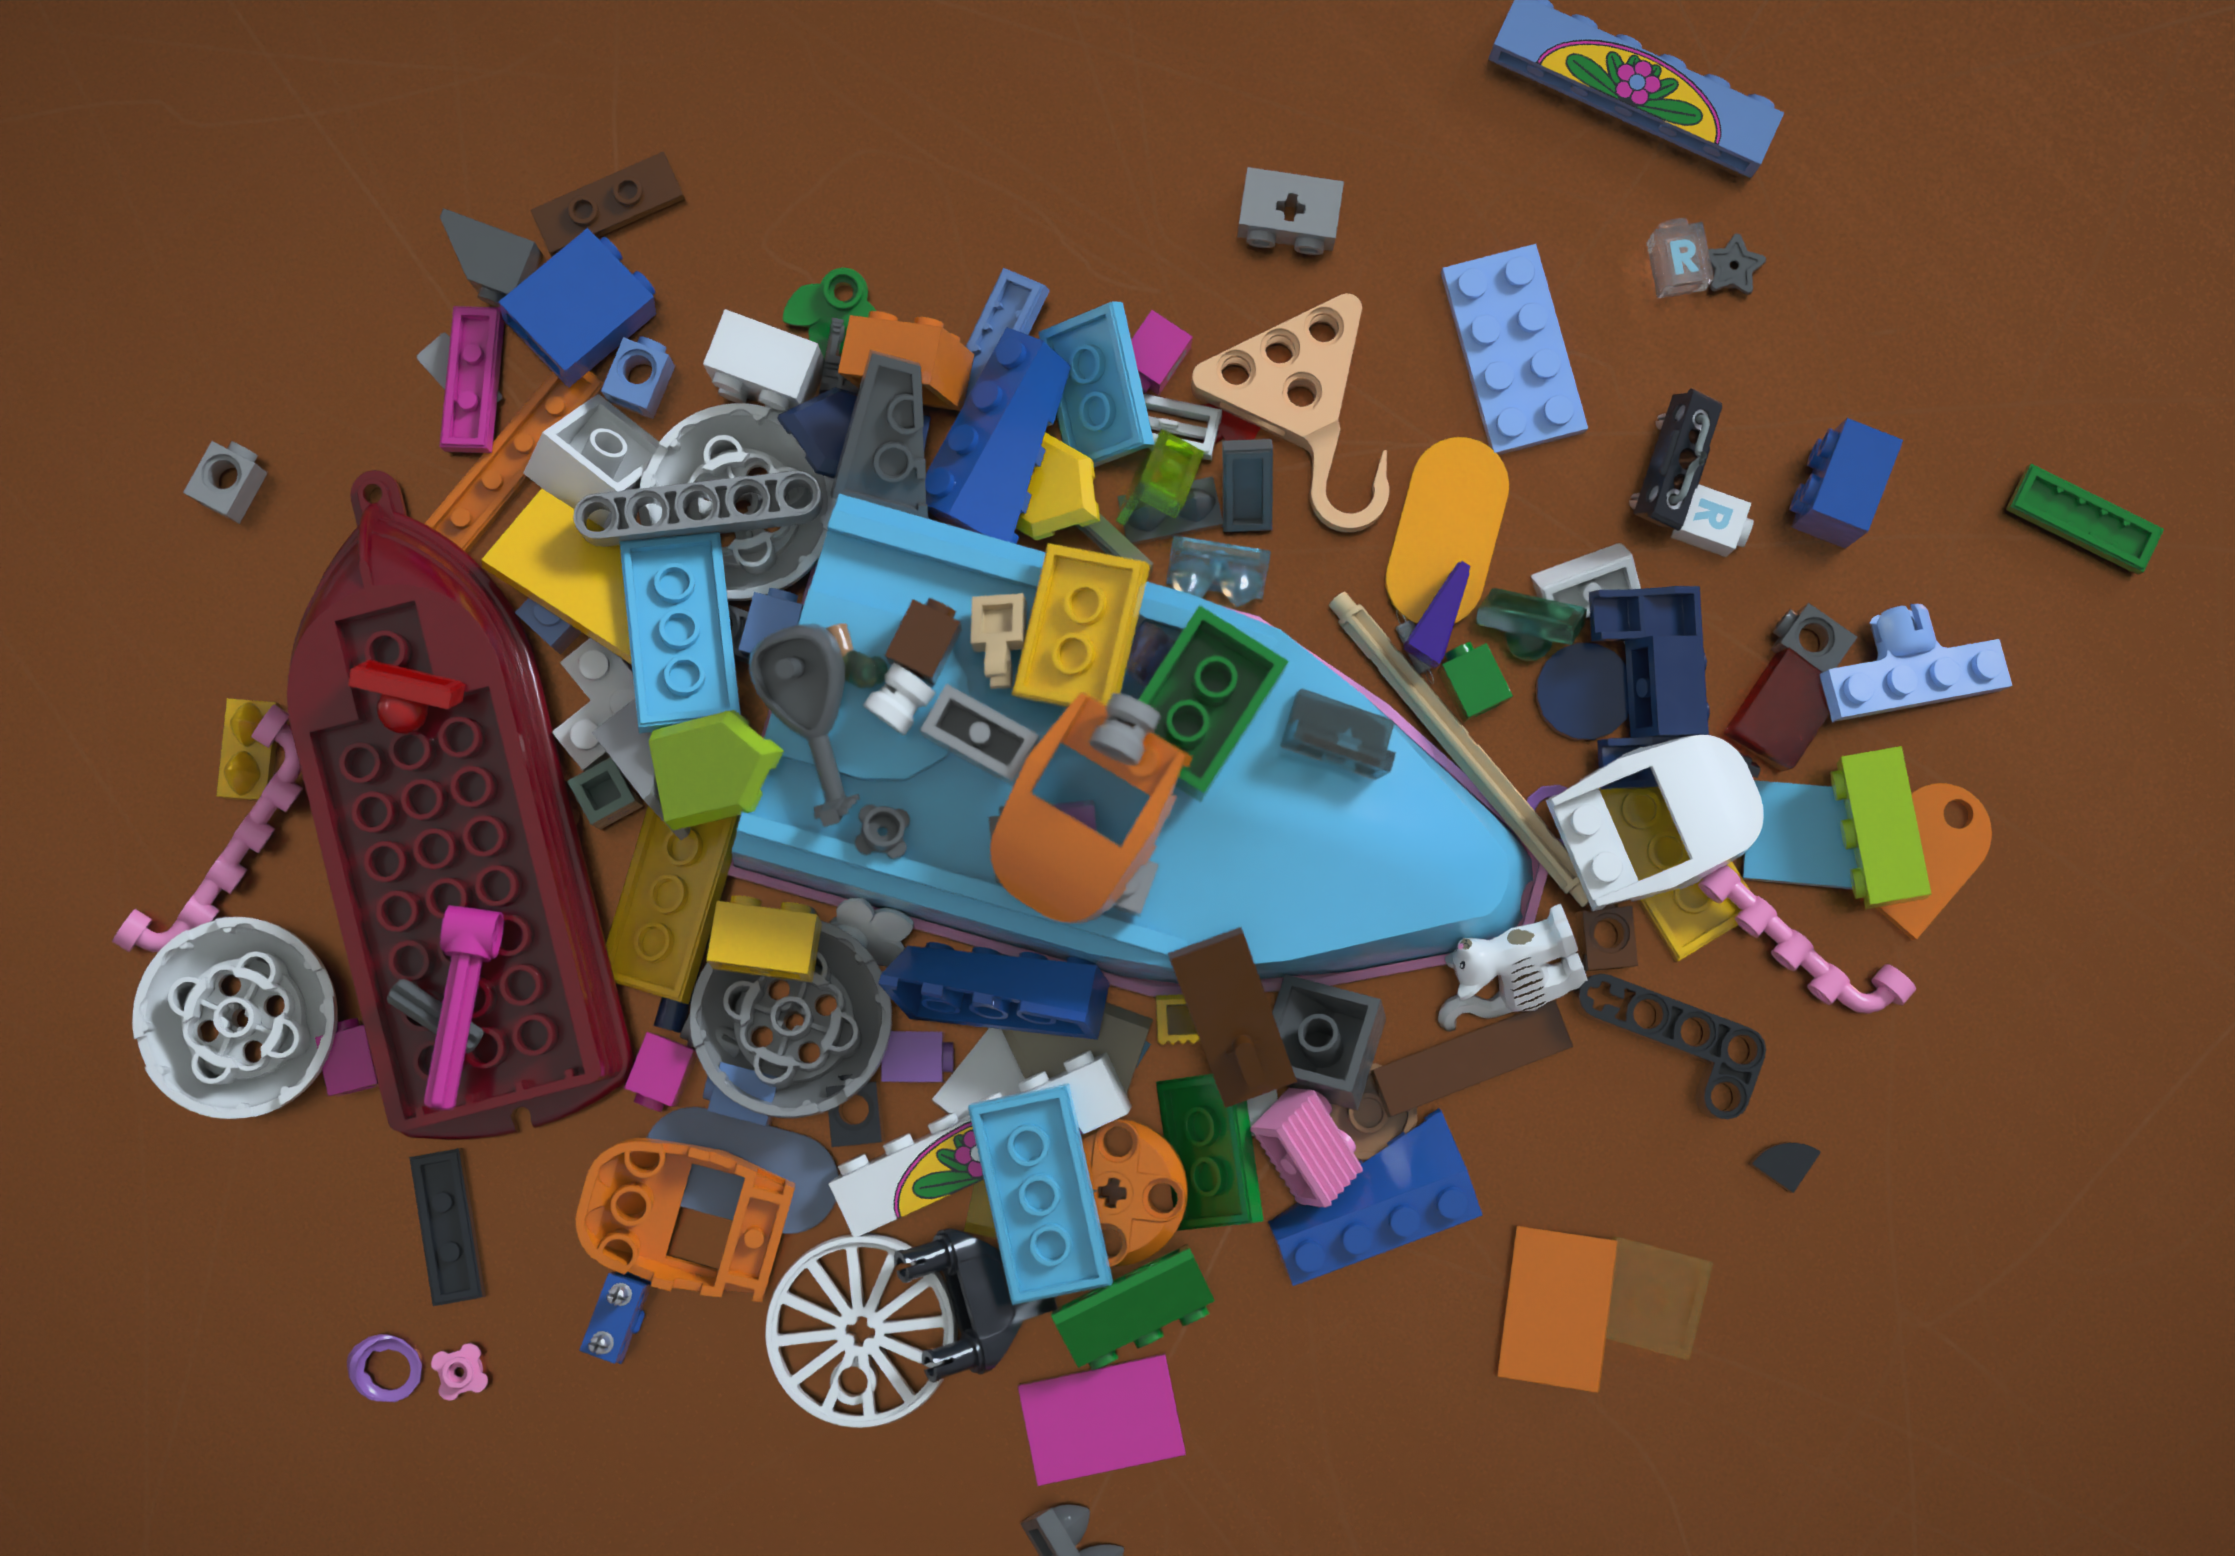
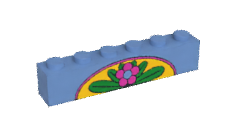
[1488,0,1784,178]

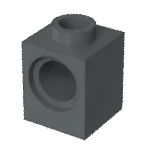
[1771,603,1857,683]

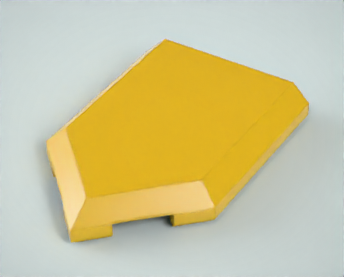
[1015,432,1100,541]

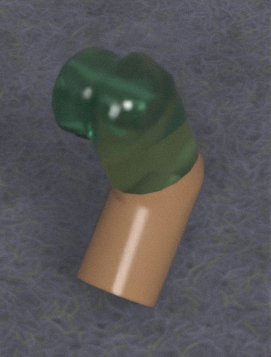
[826,623,888,688]

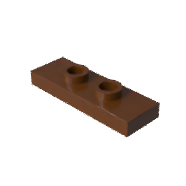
[530,151,685,257]

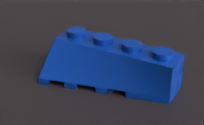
[925,327,1071,544]
[878,942,1110,1040]
[1268,1108,1483,1286]

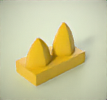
[216,698,281,801]

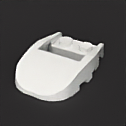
[1545,735,1764,911]

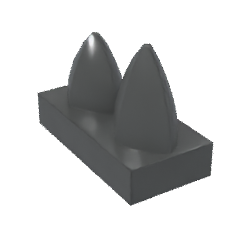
[1117,476,1223,545]
[1020,1504,1124,1556]

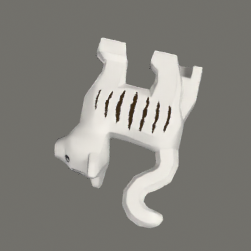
[1438,904,1587,1032]

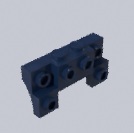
[1589,586,1710,790]

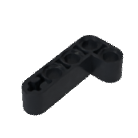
[1572,974,1766,1119]

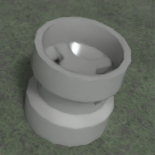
[1089,693,1160,766]

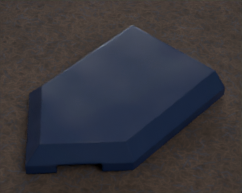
[777,387,931,478]

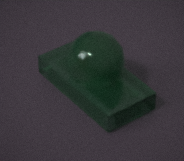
[1476,588,1587,661]

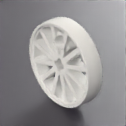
[765,1233,958,1428]

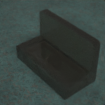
[1280,689,1396,780]

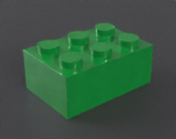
[1138,605,1289,802]

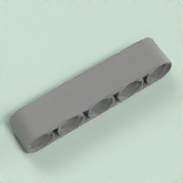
[573,471,823,547]

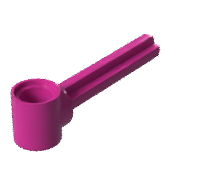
[424,905,504,1110]

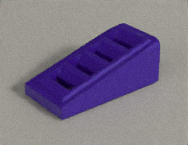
[1403,561,1470,669]

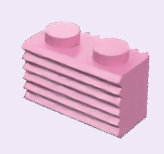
[1250,1088,1363,1208]

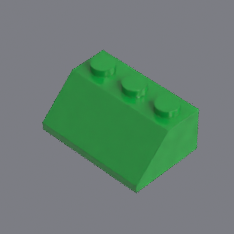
[1051,1244,1215,1371]

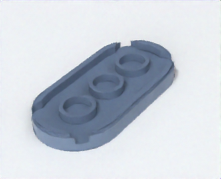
[647,1107,839,1234]

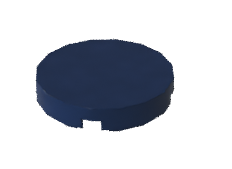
[1535,643,1629,741]

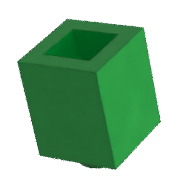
[1437,641,1513,723]

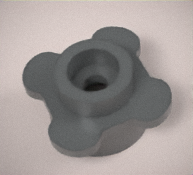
[855,804,910,859]

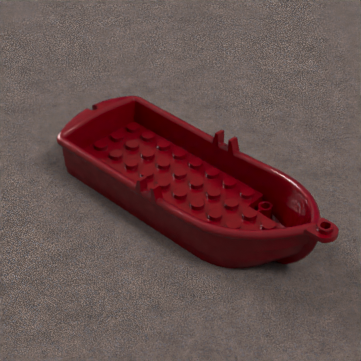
[287,470,635,1140]

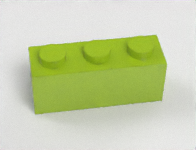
[1830,746,1932,909]

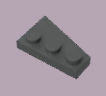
[830,350,928,519]

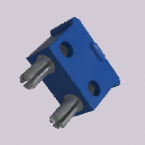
[579,1271,651,1364]

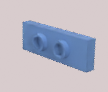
[964,268,1050,404]

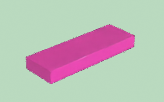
[439,306,505,453]

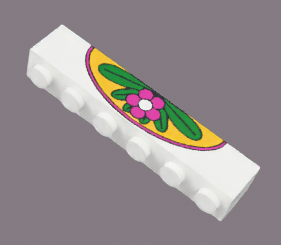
[829,1050,1132,1237]

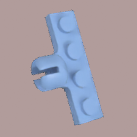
[1819,604,2012,722]

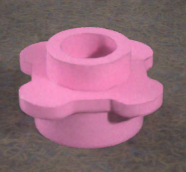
[431,1343,488,1401]

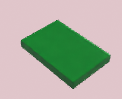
[1156,1074,1264,1231]

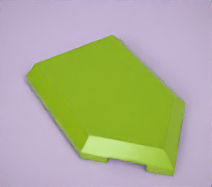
[648,710,784,830]

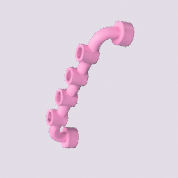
[112,704,303,952]
[1698,865,1916,1014]

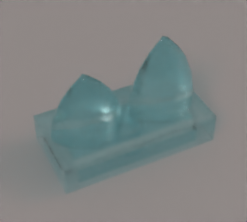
[1166,535,1271,607]

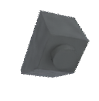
[440,208,543,307]

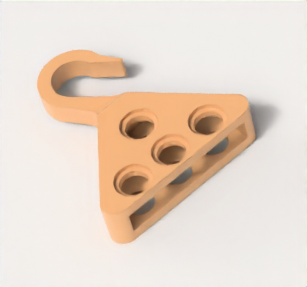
[1191,293,1389,532]

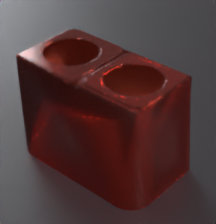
[1724,647,1830,772]

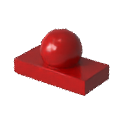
[348,660,466,734]

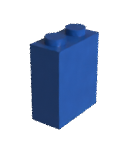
[498,228,656,388]

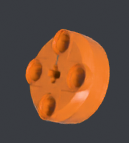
[1081,1118,1188,1266]

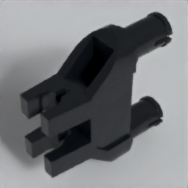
[894,1228,1058,1383]

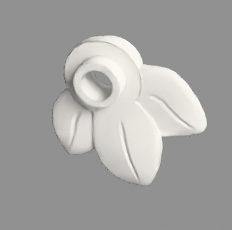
[829,898,914,967]

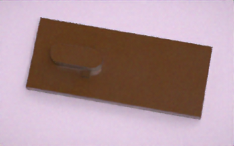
[1168,927,1297,1108]

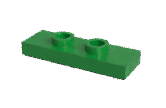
[2006,463,2164,575]

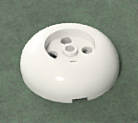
[639,403,837,601]
[132,917,338,1119]

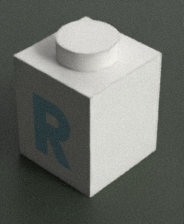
[1671,485,1754,557]

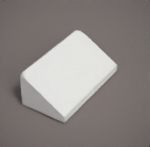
[1531,543,1641,630]

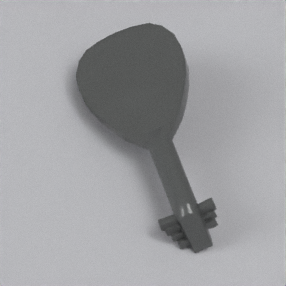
[749,624,860,827]

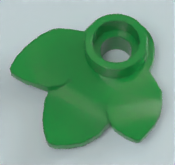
[783,268,876,359]

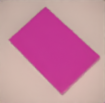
[1018,1354,1186,1486]

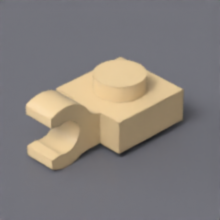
[971,593,1027,689]

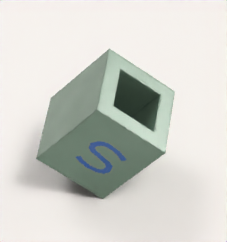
[567,757,643,830]

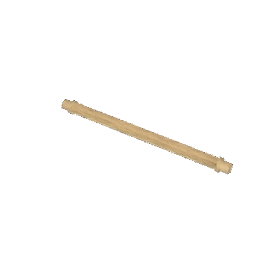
[1329,591,1589,907]

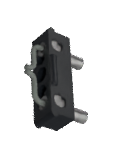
[1629,388,1723,531]

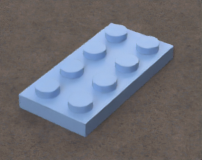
[1441,244,1588,455]

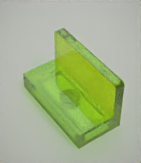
[1115,428,1204,526]

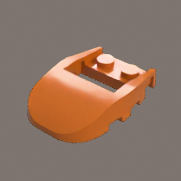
[990,692,1193,924]
[575,1138,795,1302]

